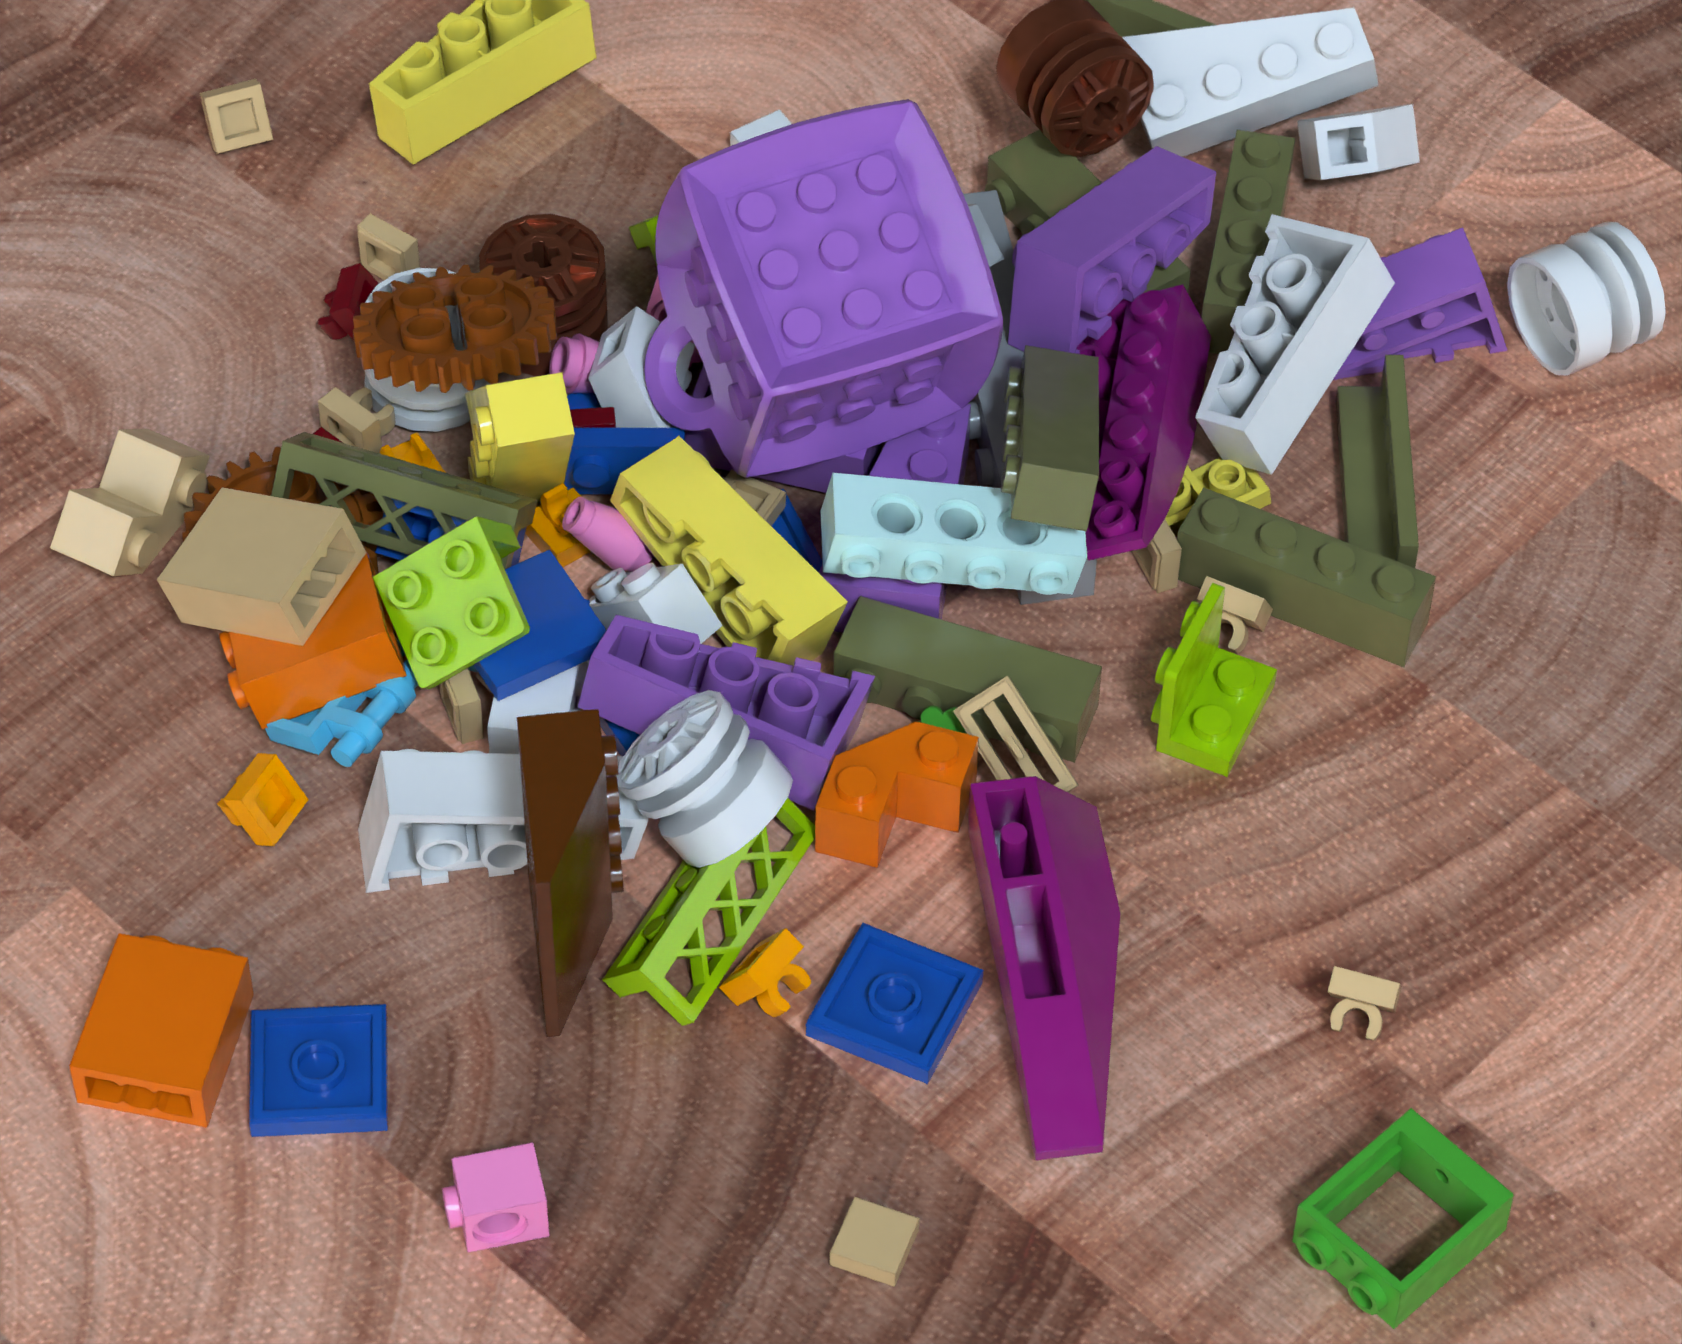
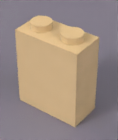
[157,487,367,646]

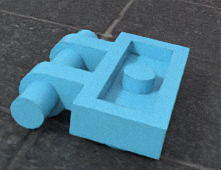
[265,660,418,767]

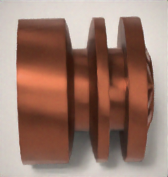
[996,0,1154,157]
[479,214,608,377]

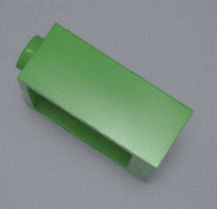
[1292,1108,1514,1329]

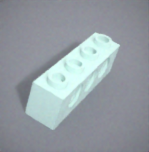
[820,473,1087,595]

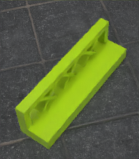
[602,798,815,1026]

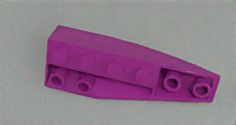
[1076,284,1211,561]
[968,776,1120,1161]

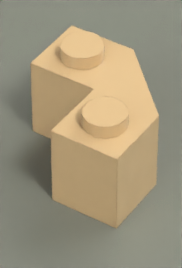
[50,428,210,576]

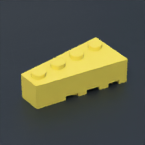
[369,0,596,165]
[465,372,575,502]
[610,436,848,665]

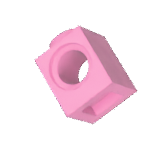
[442,1143,549,1252]

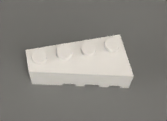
[1122,8,1378,157]
[1195,214,1395,475]
[358,749,649,893]

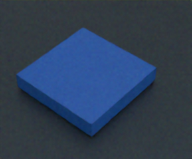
[473,549,606,701]
[806,923,984,1084]
[249,1004,388,1137]

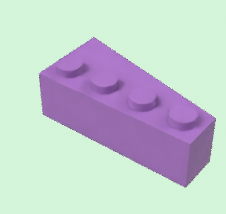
[1008,146,1216,354]
[818,404,971,632]
[578,615,875,811]

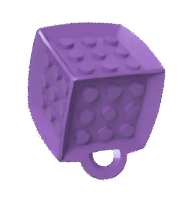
[645,99,1003,478]

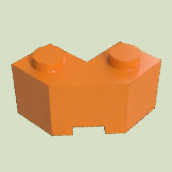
[815,721,979,868]

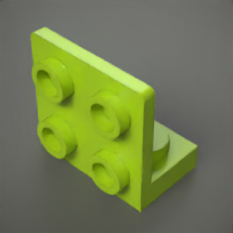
[372,516,530,689]
[1151,583,1277,777]

